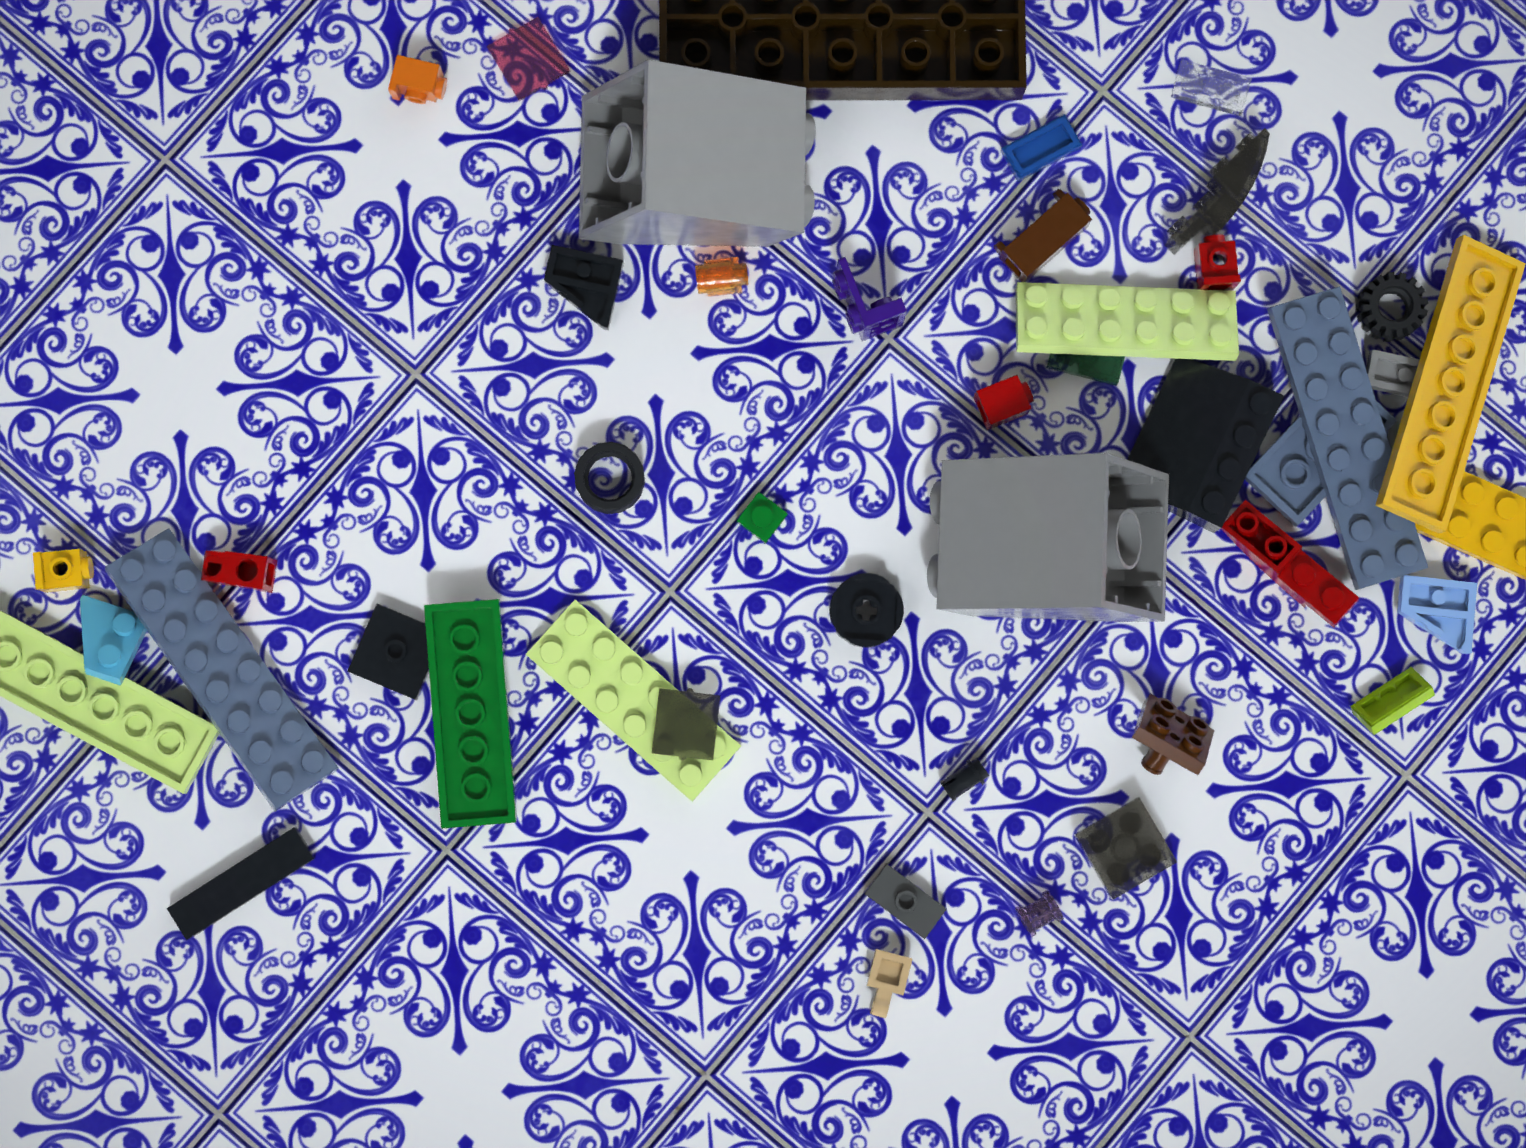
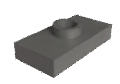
[864,864,947,939]

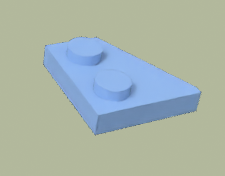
[1397,575,1477,654]

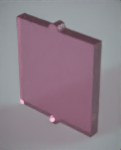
[487,17,570,101]

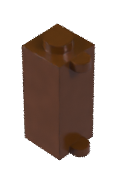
[993,189,1092,282]

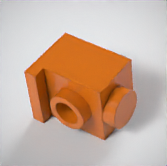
[388,55,447,104]

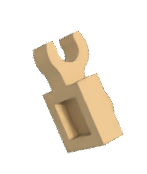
[866,949,912,1018]

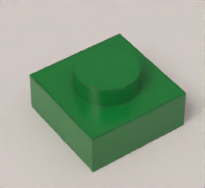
[736,492,788,544]

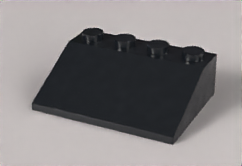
[1127,359,1284,533]

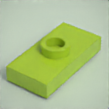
[1350,667,1435,735]

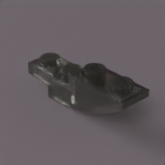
[1165,128,1270,255]

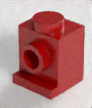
[1194,234,1241,290]

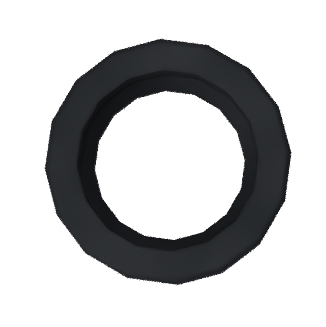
[574,442,645,514]

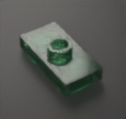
[1046,353,1125,386]

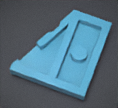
[80,595,147,686]

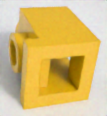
[33,549,94,593]

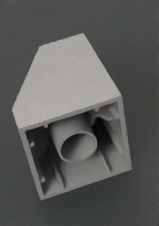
[579,59,816,247]
[927,453,1169,622]

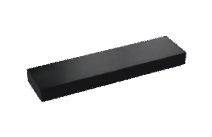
[167,827,316,940]

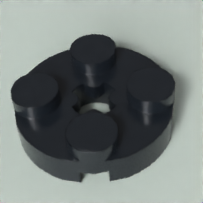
[829,573,904,648]

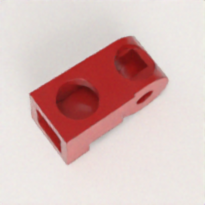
[201,550,277,593]

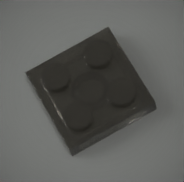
[1073,797,1177,900]

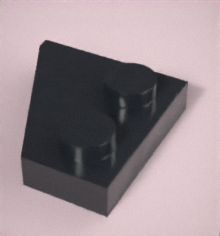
[544,245,624,331]

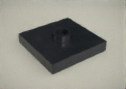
[347,604,429,700]

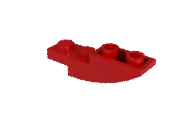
[1221,500,1360,628]

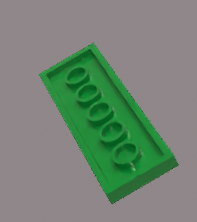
[424,599,517,829]

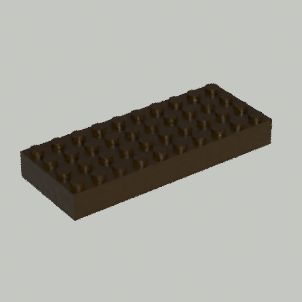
[659,0,1027,100]

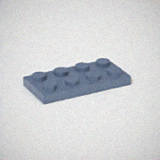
[1245,401,1397,527]

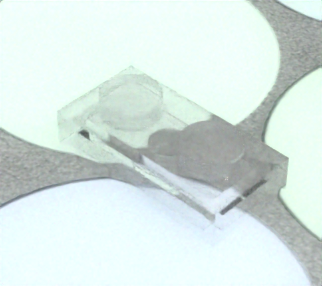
[1170,59,1252,116]

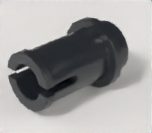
[940,758,989,801]

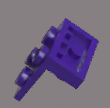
[832,257,907,341]

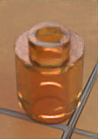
[695,257,749,297]

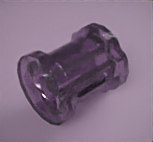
[1015,890,1064,937]

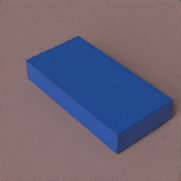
[1000,114,1082,182]

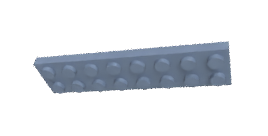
[1267,286,1428,590]
[105,528,338,812]

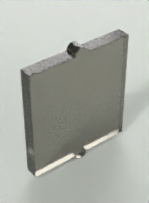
[652,688,721,761]

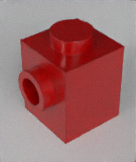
[973,375,1034,430]

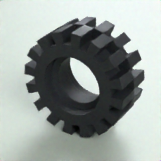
[1356,272,1428,342]

